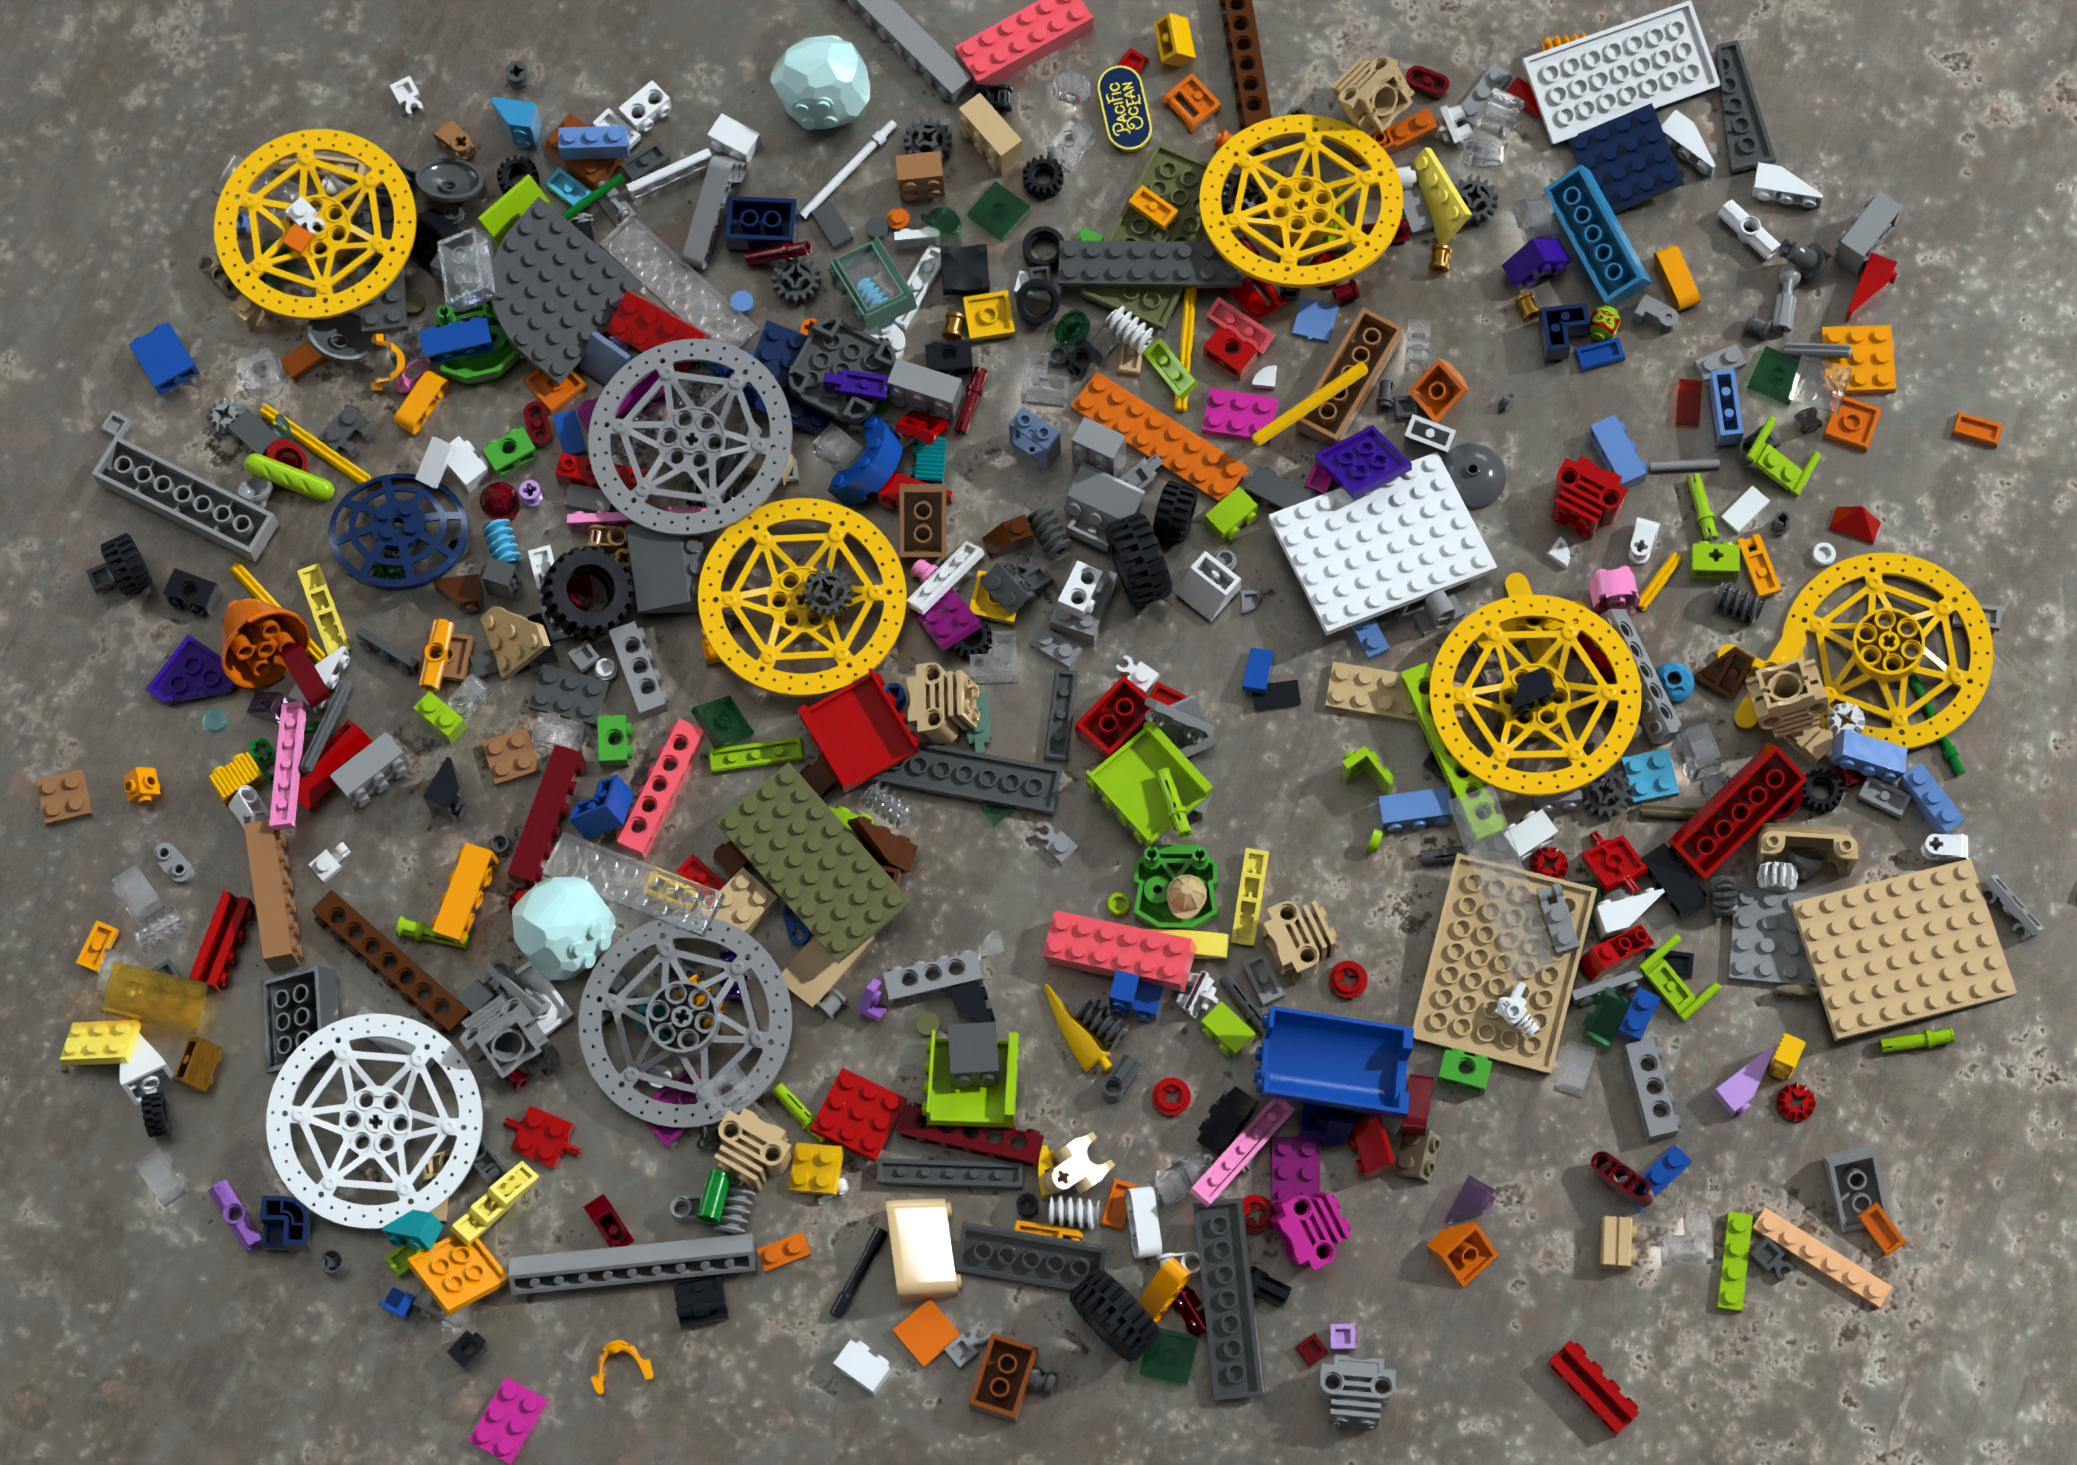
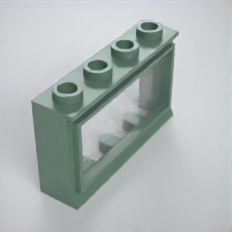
[828,236,917,331]

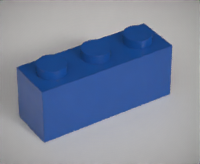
[419,317,495,365]

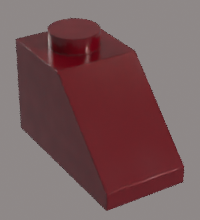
[583,1194,634,1248]

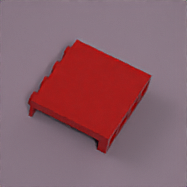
[797,668,920,793]

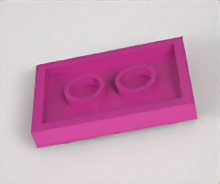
[1202,387,1278,444]
[468,1377,549,1465]

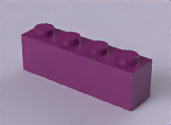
[576,371,666,433]

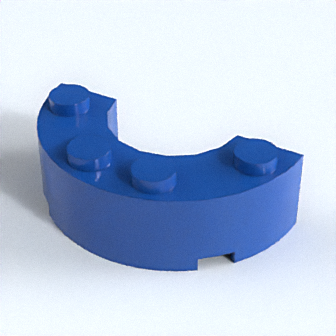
[827,414,902,506]

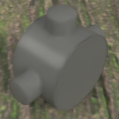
[1498,393,1514,411]

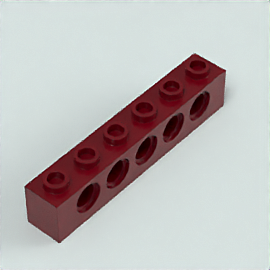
[896,1102,1045,1169]

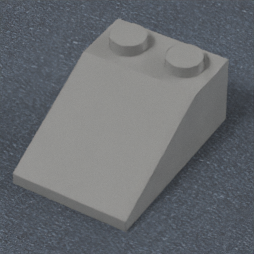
[1823,1145,1890,1232]

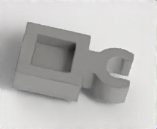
[1036,822,1078,865]
[944,1326,989,1369]

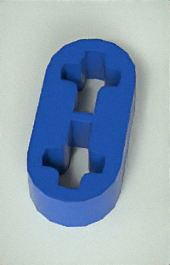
[783,905,810,947]

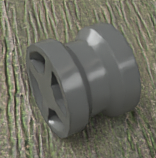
[505,61,530,89]

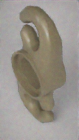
[198,254,241,297]
[1773,983,1821,1000]

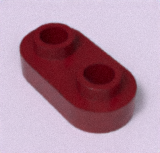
[1406,66,1450,98]
[523,401,552,447]
[566,573,593,608]

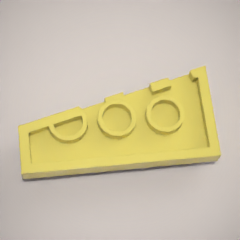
[1412,147,1472,245]

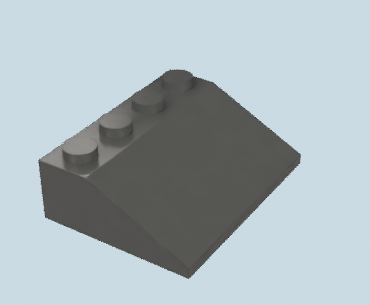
[625,518,705,613]
[261,965,340,1074]

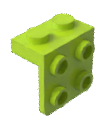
[1340,746,1394,795]

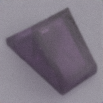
[247,692,288,725]

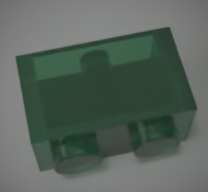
[1582,987,1633,1047]

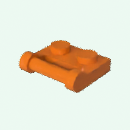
[1161,73,1221,132]

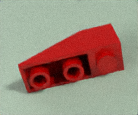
[1579,924,1654,981]

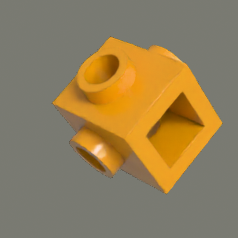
[123,767,160,805]

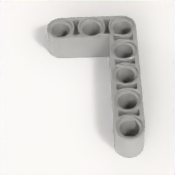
[681,156,747,270]

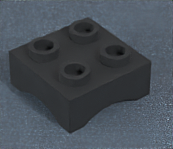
[940,244,990,295]

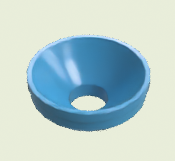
[1656,662,1695,704]

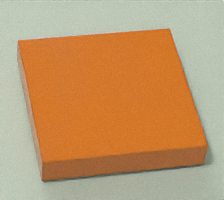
[523,369,588,415]
[1823,394,1882,452]
[892,1299,961,1368]

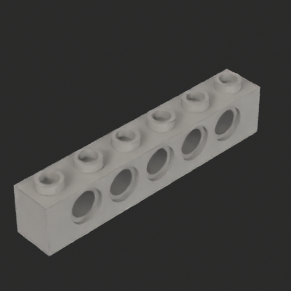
[1600,609,1685,744]

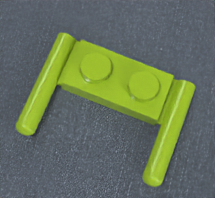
[1746,416,1821,497]
[1638,934,1721,1022]

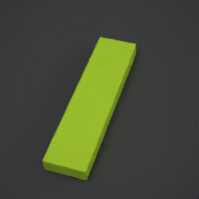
[708,736,804,774]

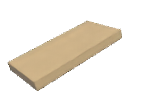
[782,935,875,1010]

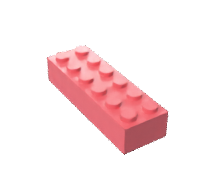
[954,0,1094,86]
[1042,910,1197,992]

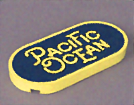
[1098,66,1152,152]

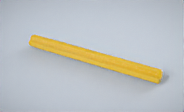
[1174,288,1197,412]
[1252,362,1368,446]
[259,404,372,484]
[230,562,326,664]

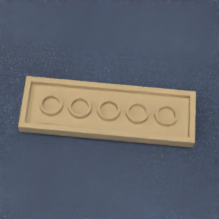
[1325,662,1468,732]

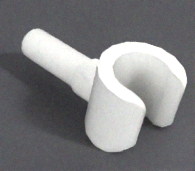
[818,1178,849,1205]

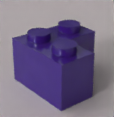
[1501,239,1571,289]

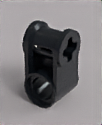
[970,84,1013,113]

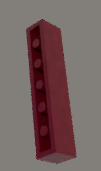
[507,744,586,887]

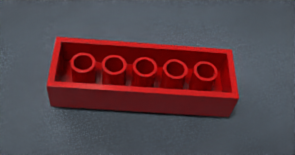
[1667,742,1808,880]

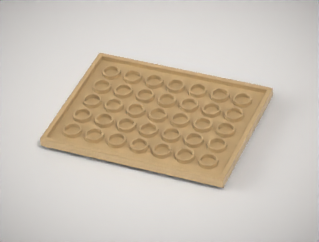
[1412,853,1597,1075]
[1790,858,2017,1041]

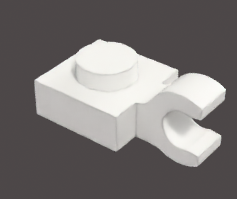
[308,842,351,883]

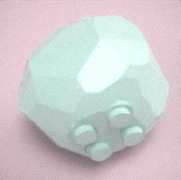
[770,35,870,130]
[512,877,615,980]

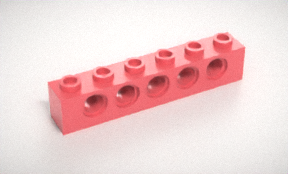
[616,718,707,860]

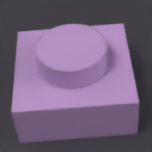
[1330,1324,1356,1350]

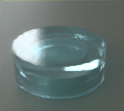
[203,708,228,733]

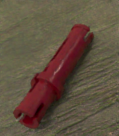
[745,241,812,265]
[953,367,988,435]

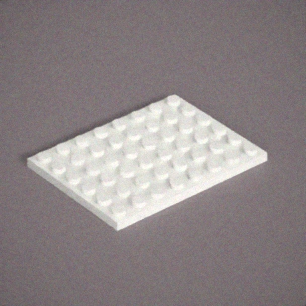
[1268,452,1497,636]

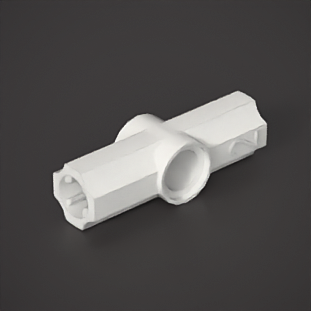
[1717,200,1781,260]

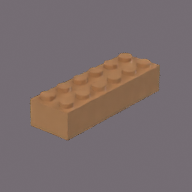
[1295,308,1403,447]
[244,819,303,972]

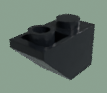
[1509,667,1556,717]
[950,980,996,1023]

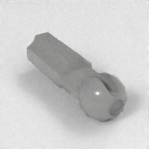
[1771,266,1801,333]

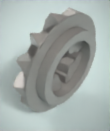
[206,398,243,434]

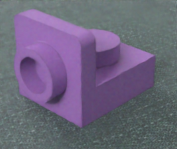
[857,978,887,1021]

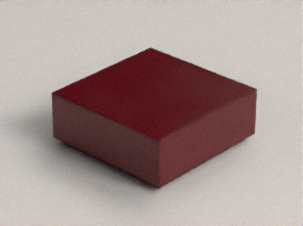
[1294,1333,1329,1368]

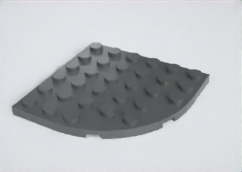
[489,196,644,386]

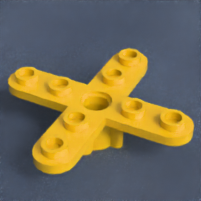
[1476,573,1588,670]
[1718,628,1807,729]

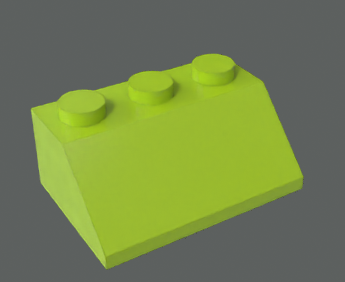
[478,174,551,249]

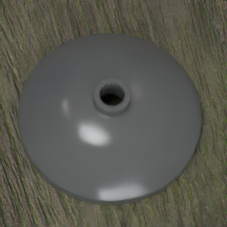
[415,158,484,203]
[306,312,375,363]
[1441,443,1507,510]

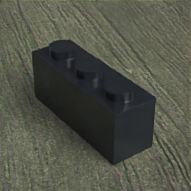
[1641,842,1707,921]

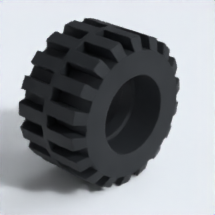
[1153,481,1198,544]
[101,533,153,597]

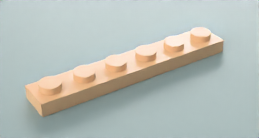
[1751,1208,1892,1309]

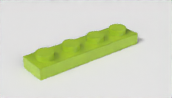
[1717,1212,1753,1312]

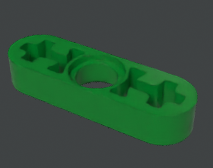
[249,738,276,789]

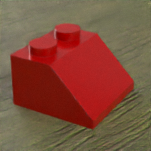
[1348,1116,1395,1180]

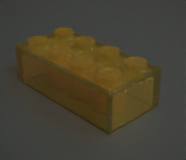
[100,961,208,1035]

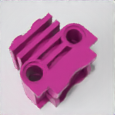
[1268,1191,1351,1271]

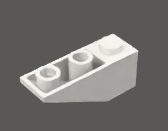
[1661,109,1716,177]
[1752,162,1823,208]
[288,646,350,715]
[1591,888,1664,939]

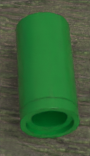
[696,1169,732,1224]

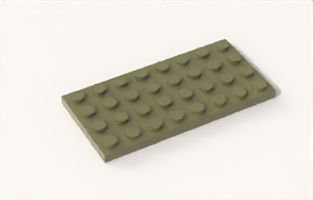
[1080,142,1236,331]
[716,762,912,964]

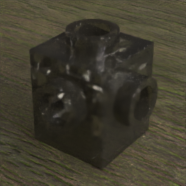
[523,1043,560,1081]

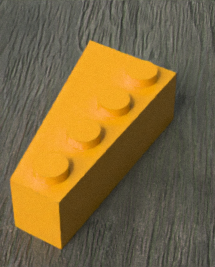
[431,843,500,945]

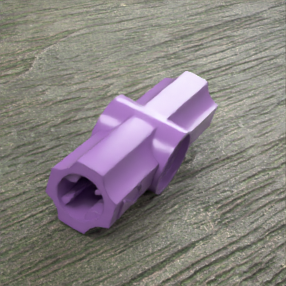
[208,1180,262,1252]

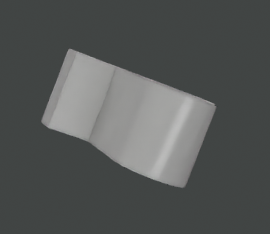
[1412,590,1465,637]

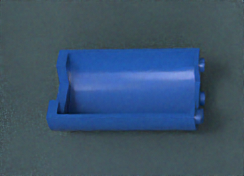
[1253,1006,1414,1119]

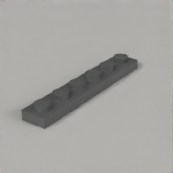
[877,1158,1024,1189]

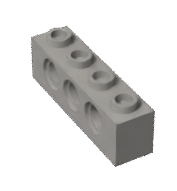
[608,621,670,720]
[883,950,984,1006]
[1623,1038,1681,1142]

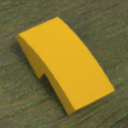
[1038,1145,1057,1201]

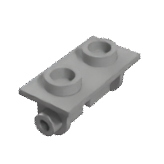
[596,181,636,227]

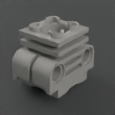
[460,995,549,1082]
[1319,1355,1396,1430]

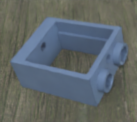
[1009,406,1061,470]

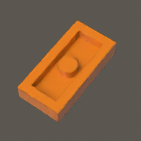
[757,1232,811,1273]

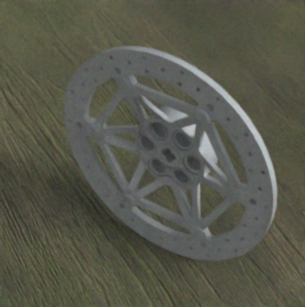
[588,339,793,536]
[578,915,793,1128]

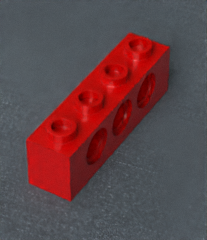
[555,453,649,502]

